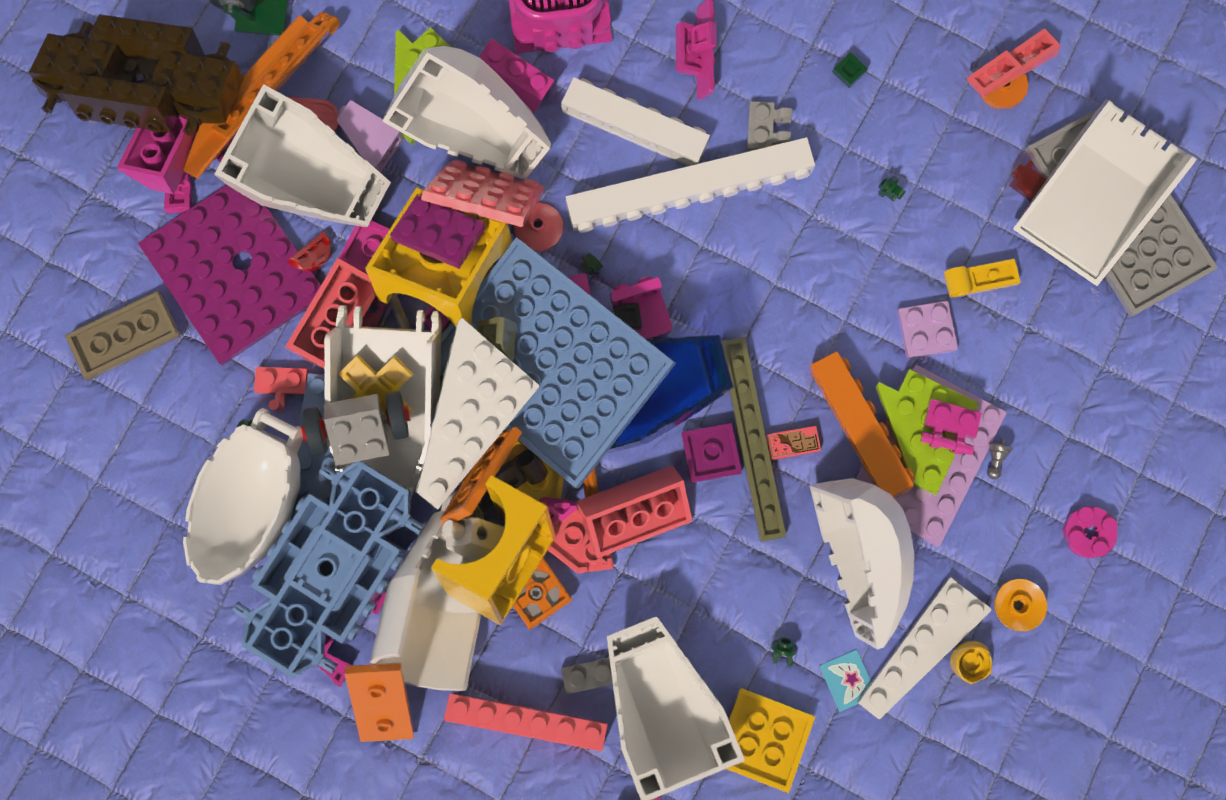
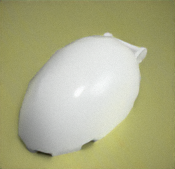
[183,408,303,585]

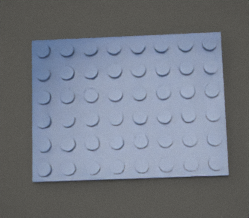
[441,237,676,488]

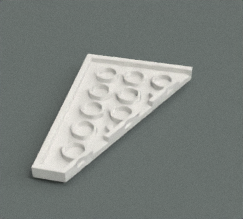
[416,318,540,509]

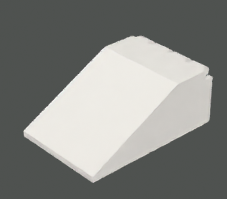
[1013,99,1197,286]

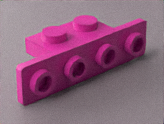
[676,0,715,100]

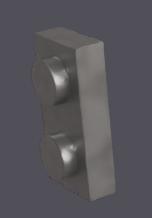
[561,658,613,695]

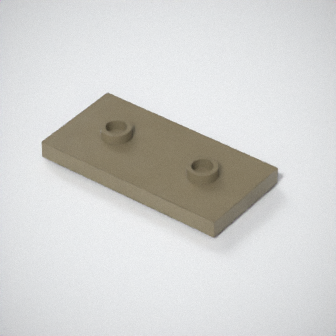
[65,291,181,381]

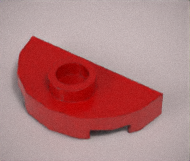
[288,231,331,271]

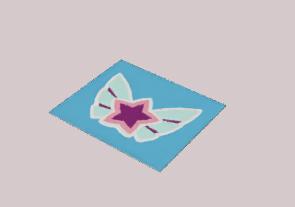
[819,649,871,712]

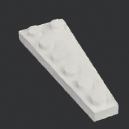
[857,577,992,719]

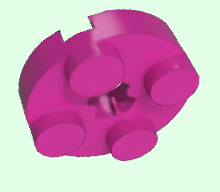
[1063,506,1118,559]

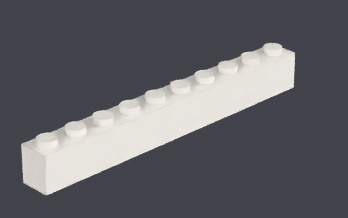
[565,137,815,233]

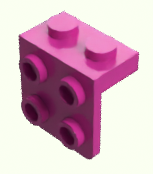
[610,276,672,340]

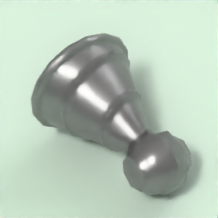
[987,439,1014,480]

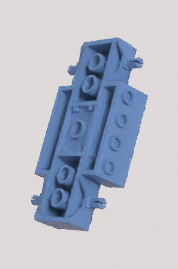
[232,461,424,678]

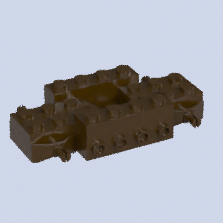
[29,14,244,136]

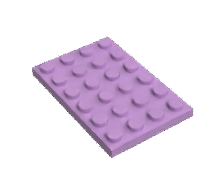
[856,365,1007,547]

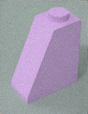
[337,100,404,173]

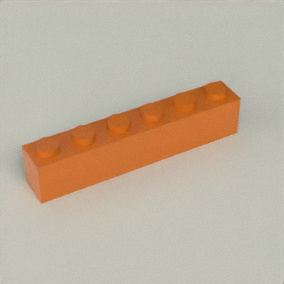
[810,351,915,499]

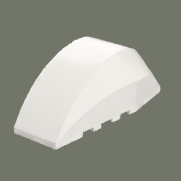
[382,46,551,180]
[214,84,391,227]
[809,478,914,649]
[607,616,745,800]

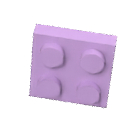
[897,301,958,359]

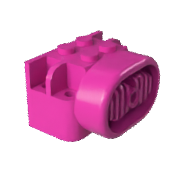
[509,0,612,54]

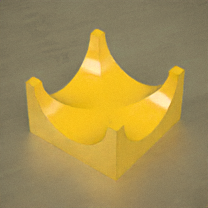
[365,187,512,327]

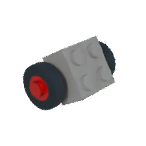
[301,391,411,466]

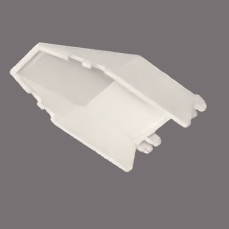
[325,305,442,498]

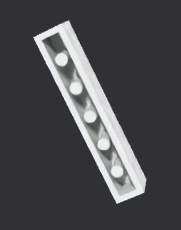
[561,77,710,166]

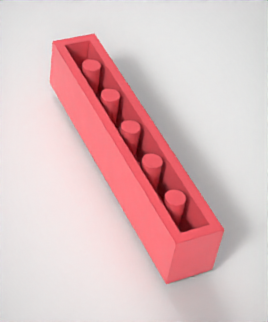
[444,692,607,751]

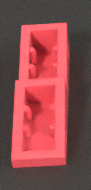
[967,28,1061,98]

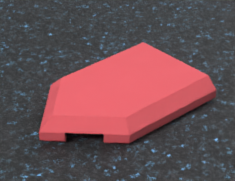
[548,508,614,573]

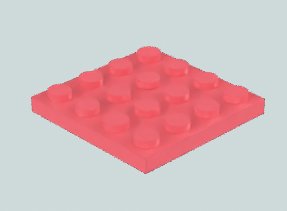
[421,160,545,227]

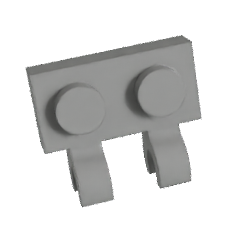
[747,102,792,152]

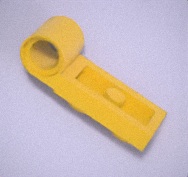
[943,259,1021,297]

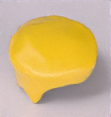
[950,641,993,684]

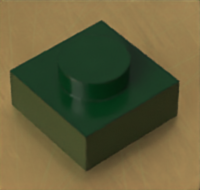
[832,52,868,89]

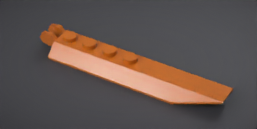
[183,11,340,179]

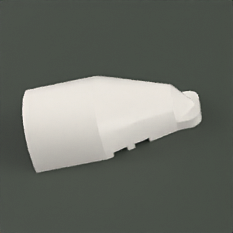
[370,491,484,691]

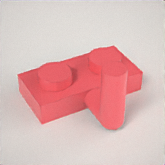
[254,367,309,414]

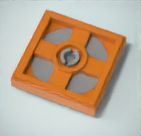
[513,557,573,630]

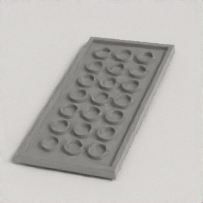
[1025,109,1218,318]

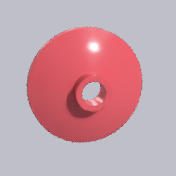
[514,203,563,251]

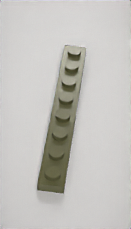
[719,337,786,542]

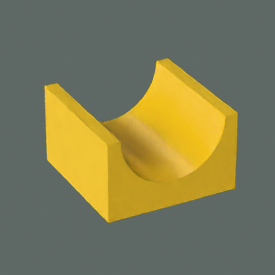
[431,475,556,626]

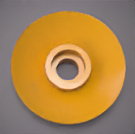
[994,579,1047,632]

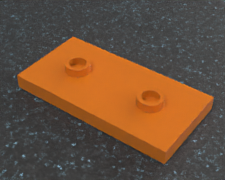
[440,427,522,523]
[345,663,414,742]

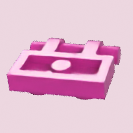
[920,399,982,455]

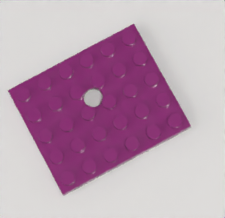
[138,185,321,366]

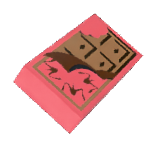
[765,426,821,461]

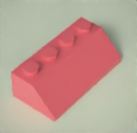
[286,258,376,369]
[576,465,692,558]

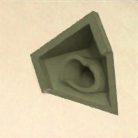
[477,317,517,363]

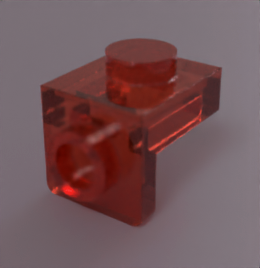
[1009,160,1047,202]

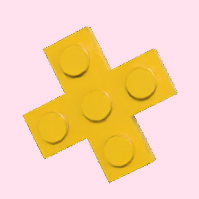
[338,355,414,421]

